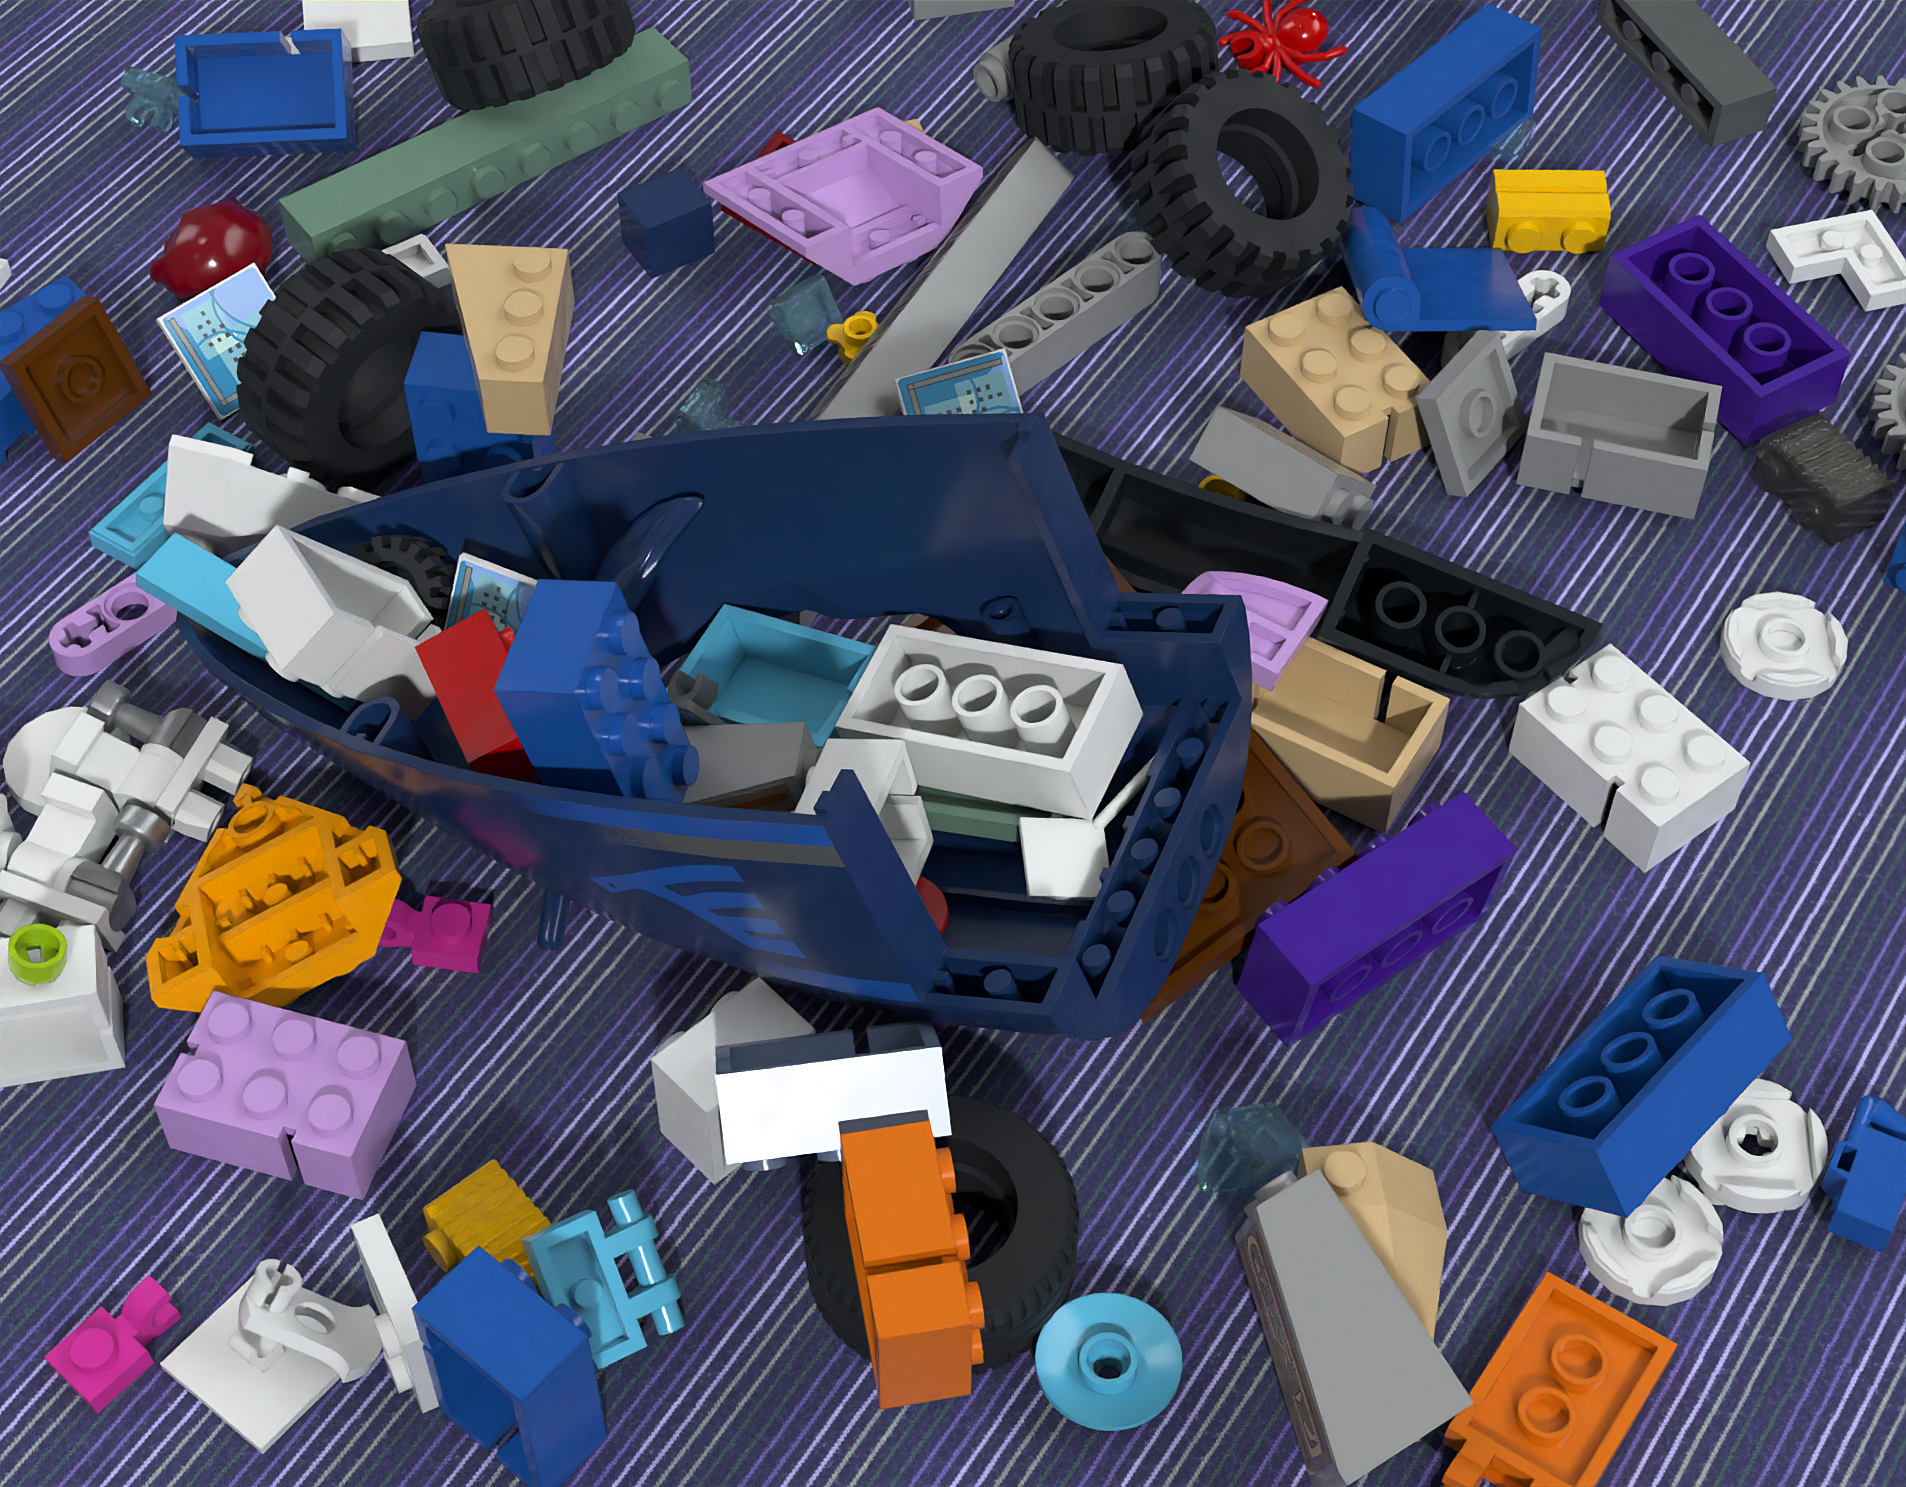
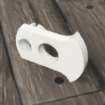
[239,1259,383,1383]

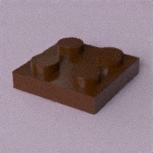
[0,295,152,463]

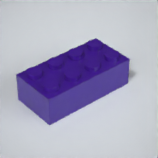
[1599,214,1851,446]
[1236,791,1517,1048]

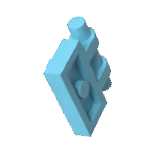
[521,1189,685,1370]

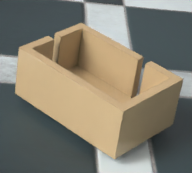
[1240,286,1431,476]
[1251,637,1450,834]

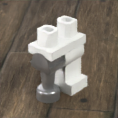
[49,679,253,843]
[0,772,171,952]

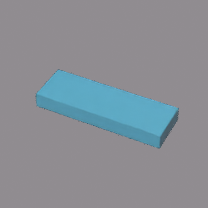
[88,422,257,571]

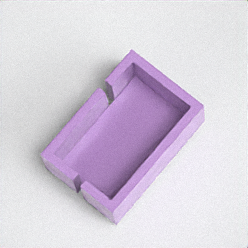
[154,991,417,1200]

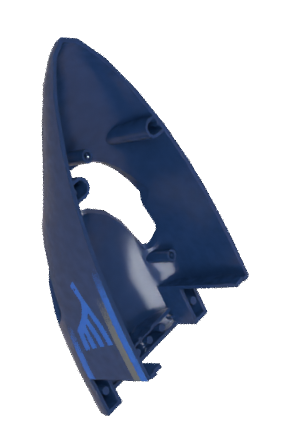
[175,413,1252,1041]

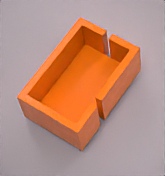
[840,1120,985,1410]

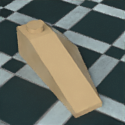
[1297,1141,1447,1442]

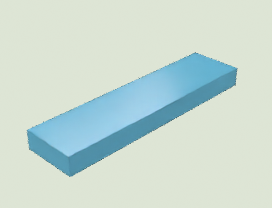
[136,532,358,711]

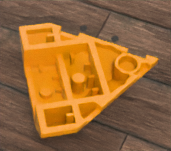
[145,783,402,1013]

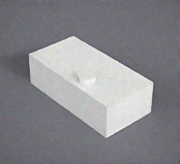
[835,624,1143,820]

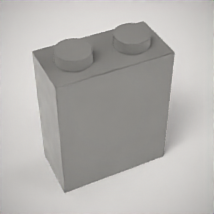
[1189,405,1377,530]

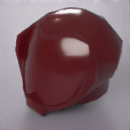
[149,196,272,304]

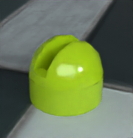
[8,924,67,986]

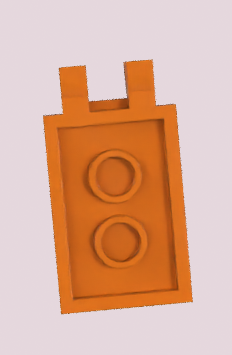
[1442,1271,1678,1487]

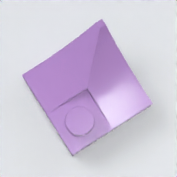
[1181,571,1328,692]

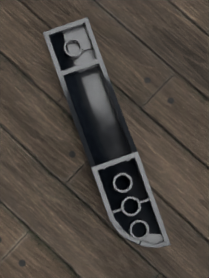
[1052,431,1603,699]

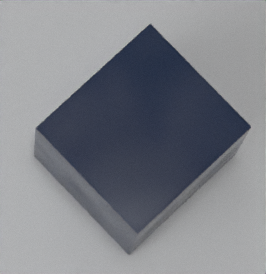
[617,167,715,279]

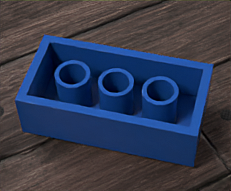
[1349,4,1542,223]
[493,579,699,803]
[1491,956,1792,1218]

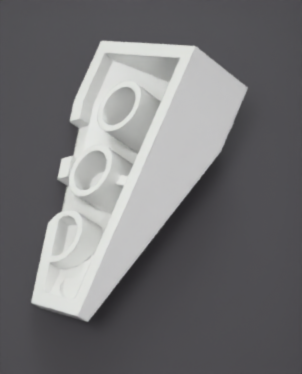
[163,434,380,556]

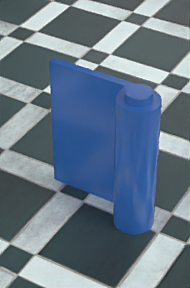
[1338,206,1537,332]

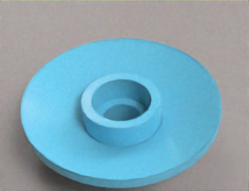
[1035,1293,1182,1431]

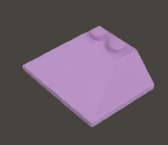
[703,107,983,286]

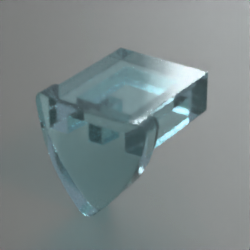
[1198,1101,1312,1192]

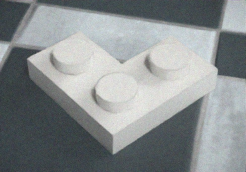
[1766,210,1906,312]

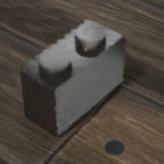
[1752,411,1896,548]

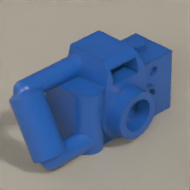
[1820,1095,1906,1253]

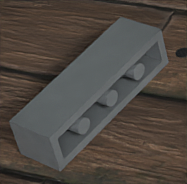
[1596,0,1777,147]

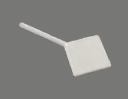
[1018,755,1155,900]

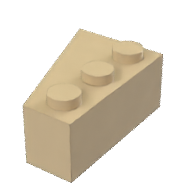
[445,244,575,436]

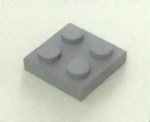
[1416,330,1528,497]

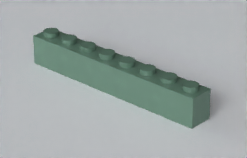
[278,27,692,264]

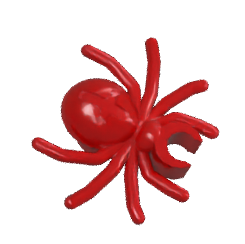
[1218,0,1347,89]

